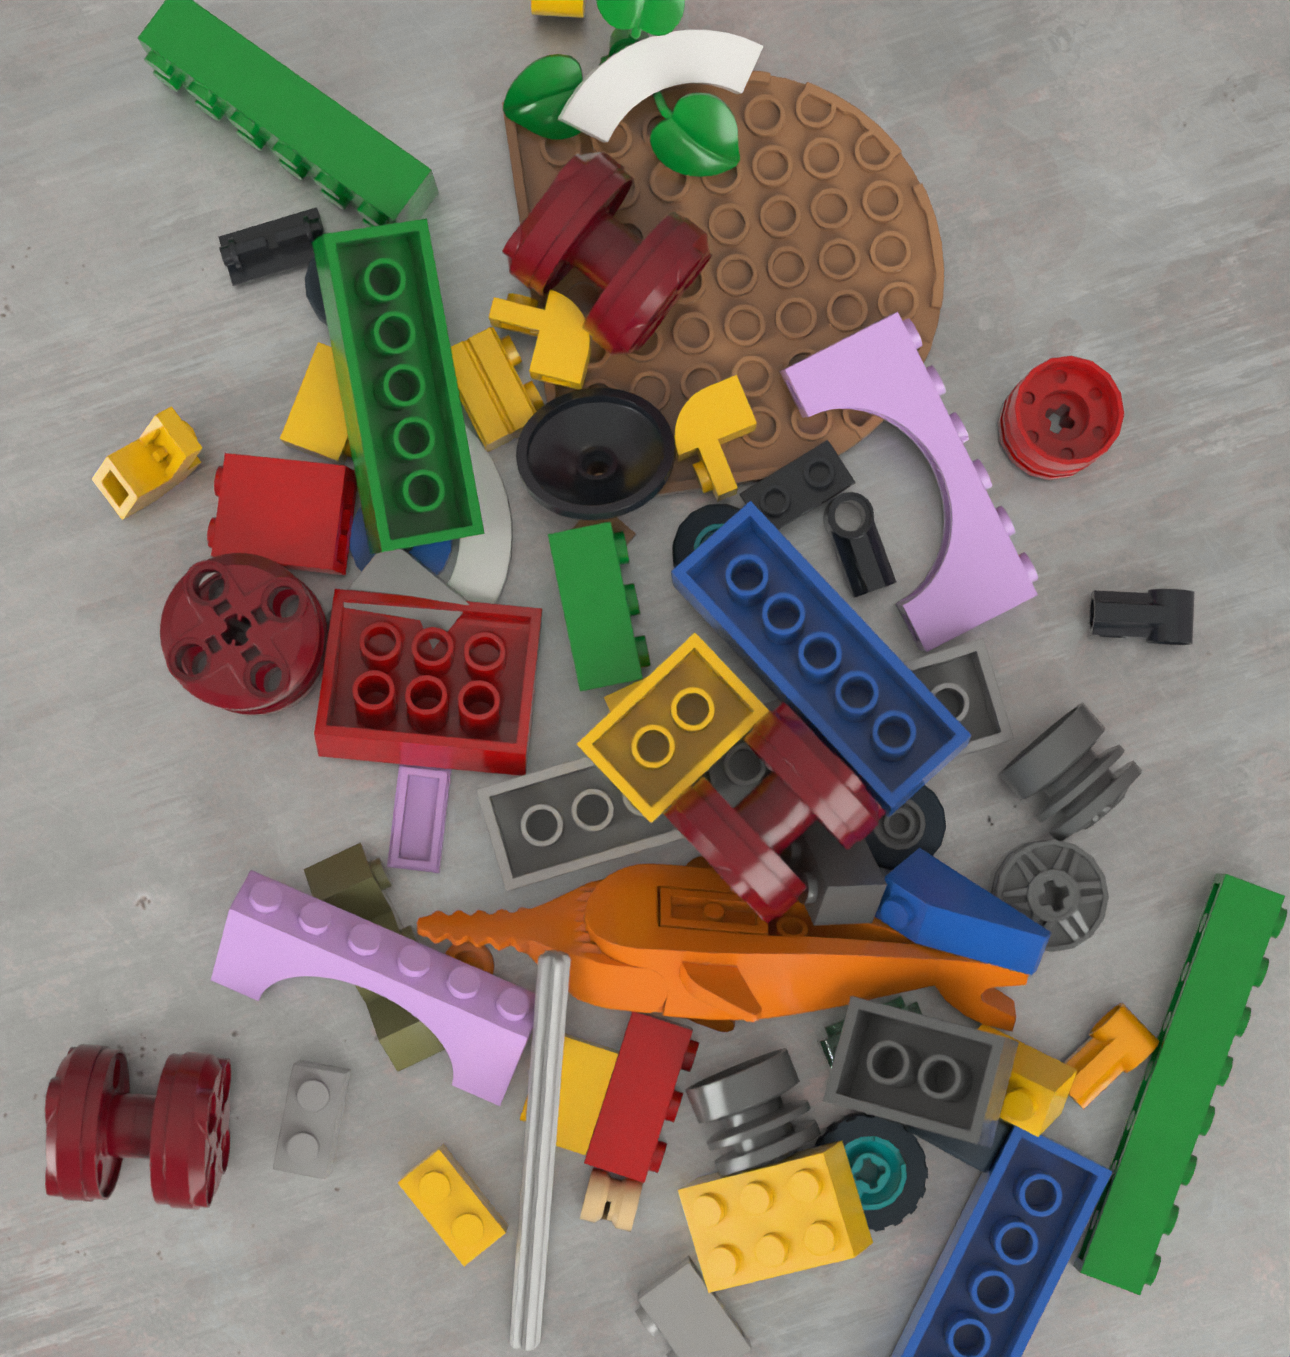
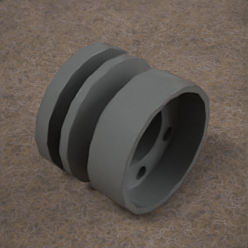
[999,703,1142,841]
[987,840,1109,952]
[685,1048,821,1175]

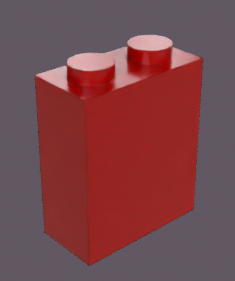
[207,453,357,576]

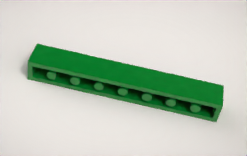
[1073,873,1287,1295]

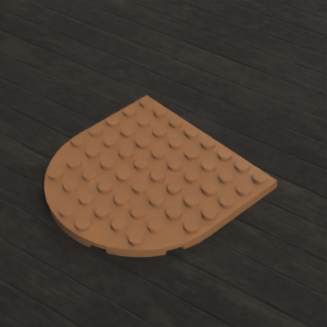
[502,71,944,497]

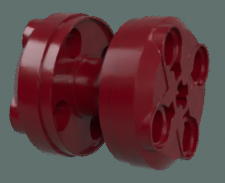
[502,151,712,355]
[160,553,329,716]
[664,702,886,924]
[45,1044,231,1210]

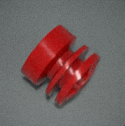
[998,356,1124,480]

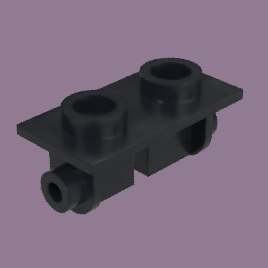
[218,207,325,286]
[739,440,856,530]

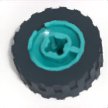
[815,1112,928,1232]

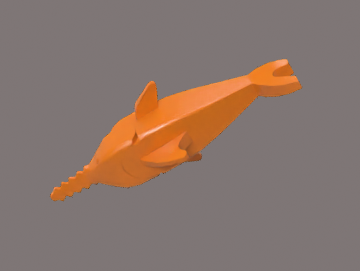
[417,856,1029,1032]

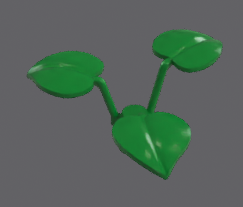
[503,0,740,177]

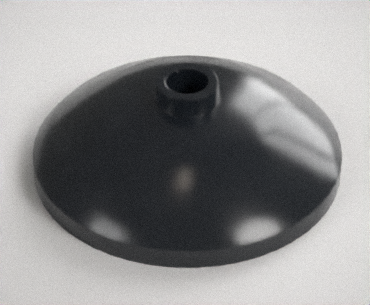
[516,388,675,520]

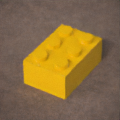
[577,633,769,823]
[678,1140,873,1293]

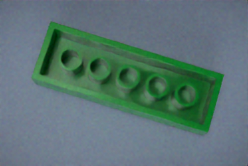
[137,0,439,227]
[312,218,485,554]

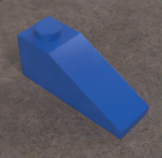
[875,848,1051,976]

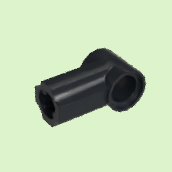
[823,492,896,598]
[1089,589,1195,645]

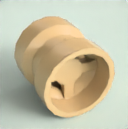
[580,1167,643,1232]

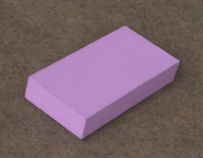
[387,764,452,873]

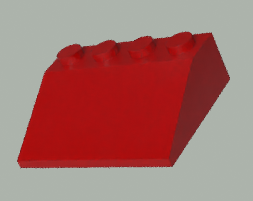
[314,589,542,776]

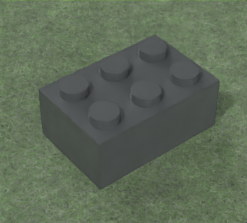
[823,996,1019,1148]

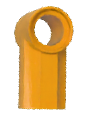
[1063,1002,1159,1109]

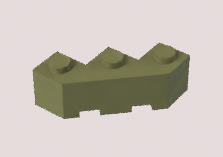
[303,842,445,1072]

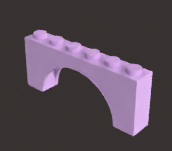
[779,312,1038,652]
[211,870,536,1106]

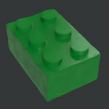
[548,521,651,692]

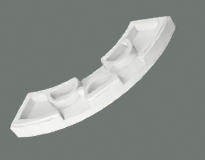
[558,30,764,143]
[448,425,513,604]

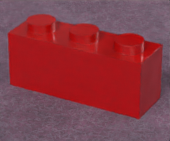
[584,1012,699,1183]

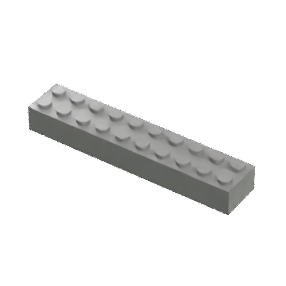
[476,638,1014,891]

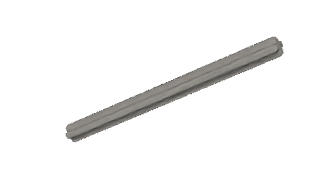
[509,950,571,1352]

